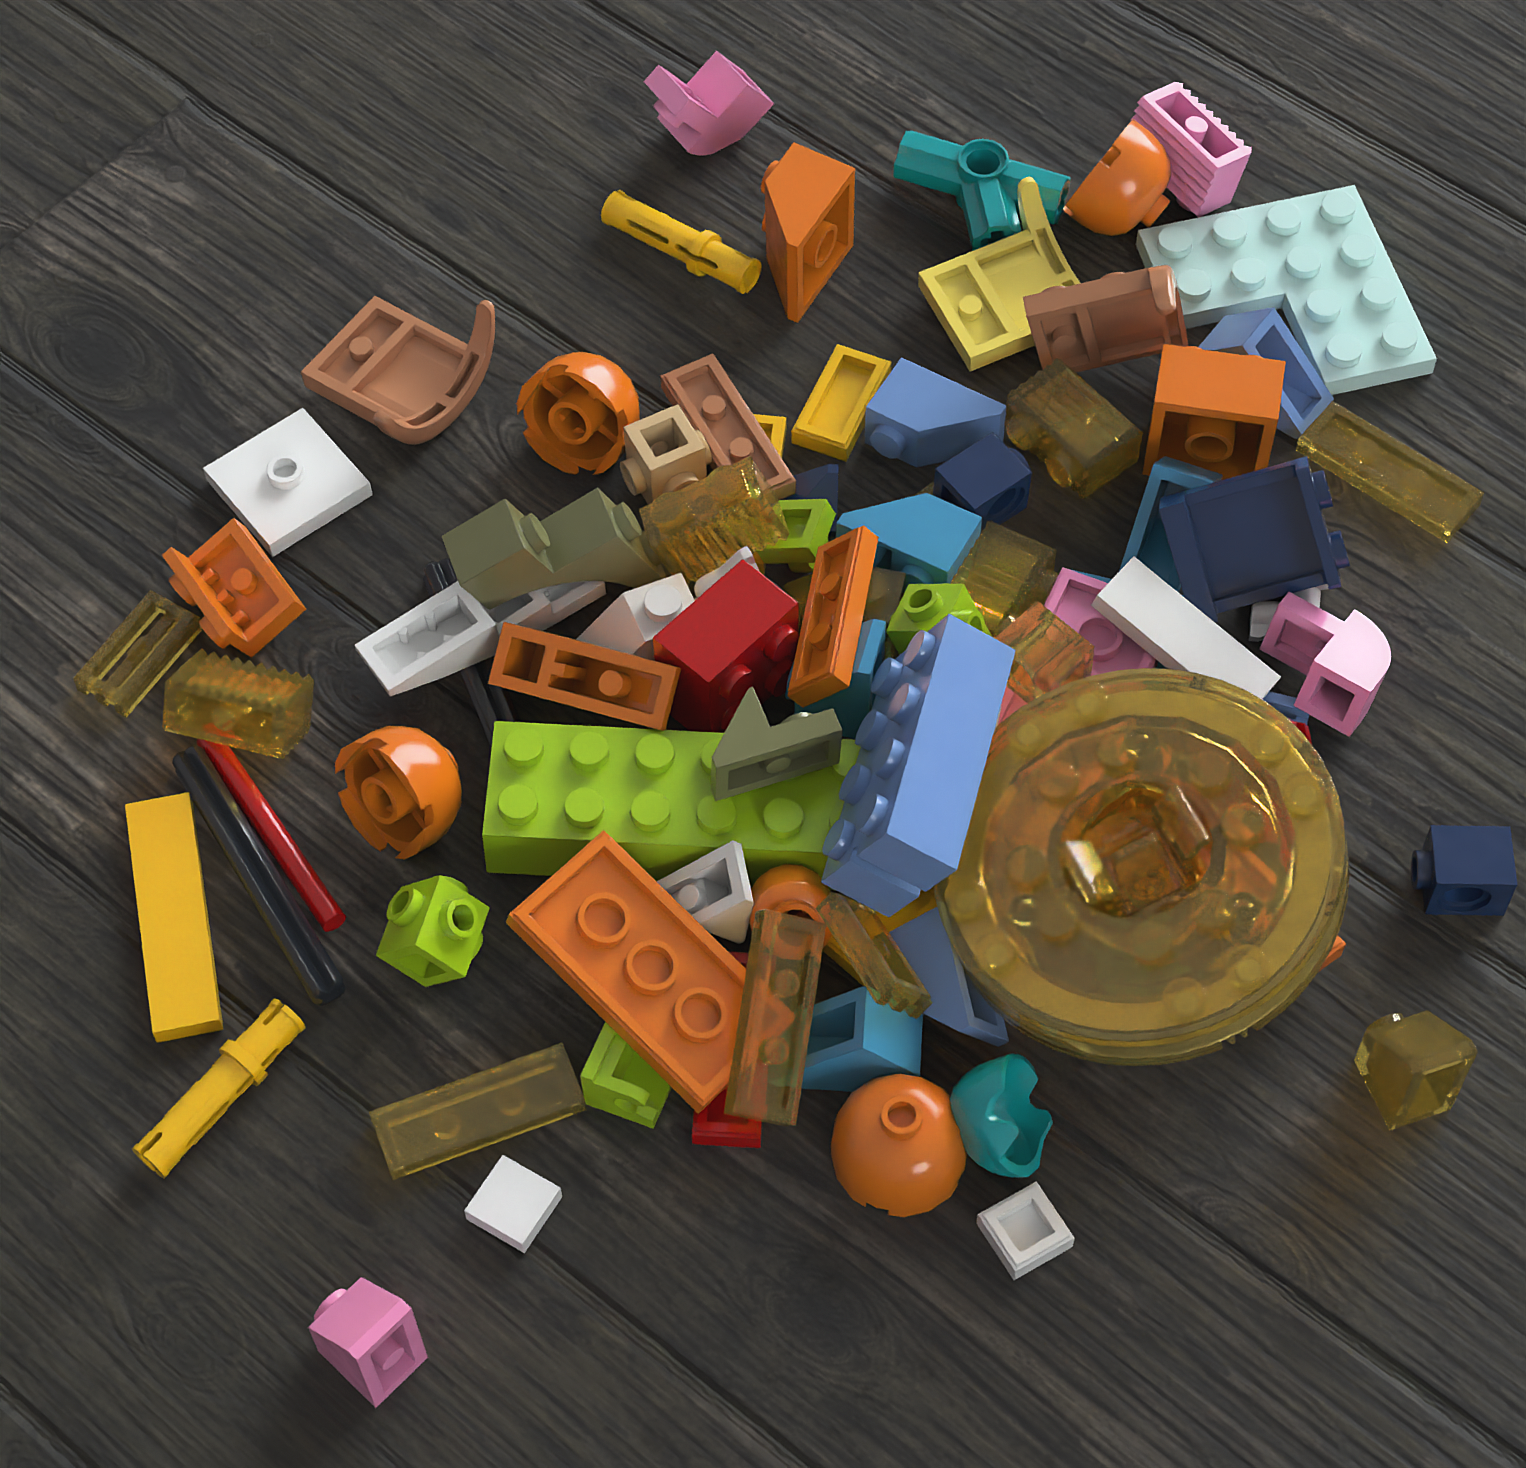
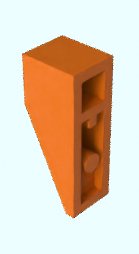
[488,622,681,731]

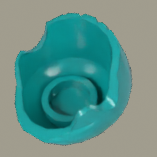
[949,1053,1053,1178]

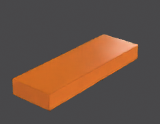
[787,525,879,708]

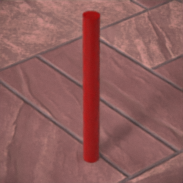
[197,729,346,932]

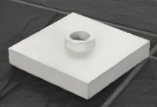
[203,408,373,557]

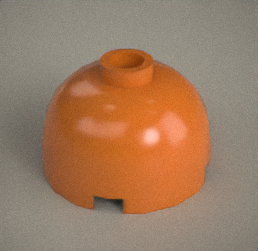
[1062,119,1171,236]
[516,352,640,475]
[335,726,462,860]
[831,1073,967,1217]

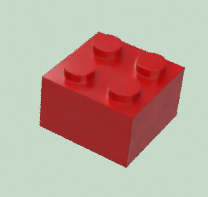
[653,559,799,733]

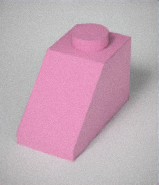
[308,1277,428,1408]

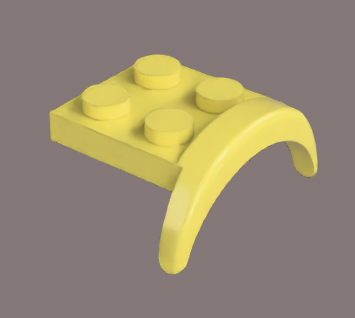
[918,177,1080,372]

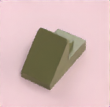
[711,687,842,801]

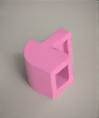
[644,51,774,156]
[1260,592,1391,737]

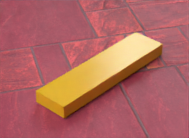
[125,792,224,1043]

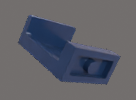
[1159,456,1350,622]

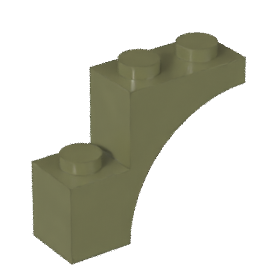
[442,488,668,610]

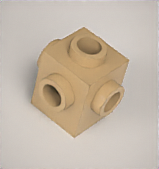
[620,404,712,513]

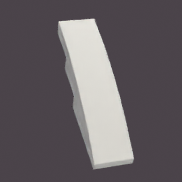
[355,581,606,697]

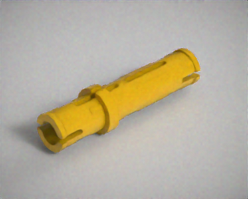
[601,190,761,294]
[132,998,306,1178]

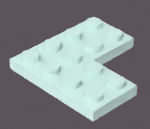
[1136,185,1437,395]

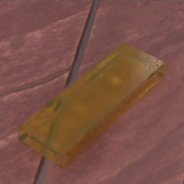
[1296,401,1484,543]
[724,909,826,1126]
[369,1043,587,1180]

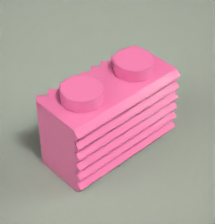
[1131,82,1251,218]

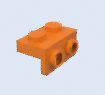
[162,518,306,658]

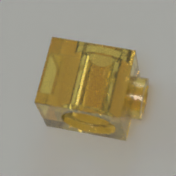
[993,601,1095,719]

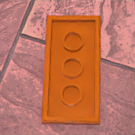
[506,830,795,1114]

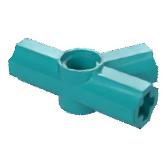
[893,131,1071,251]

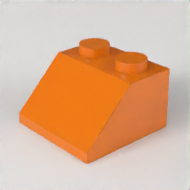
[761,142,855,323]

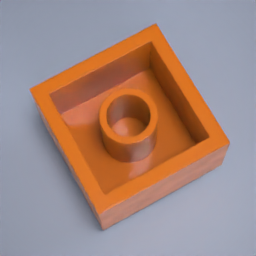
[1142,344,1286,480]

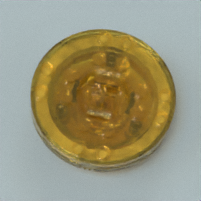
[933,668,1350,1066]

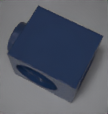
[933,432,1032,537]
[1411,825,1517,916]

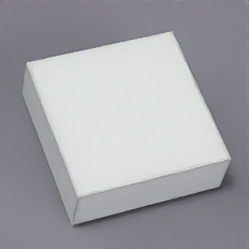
[464,1155,562,1253]
[976,1181,1074,1280]

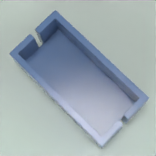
[821,614,1016,917]

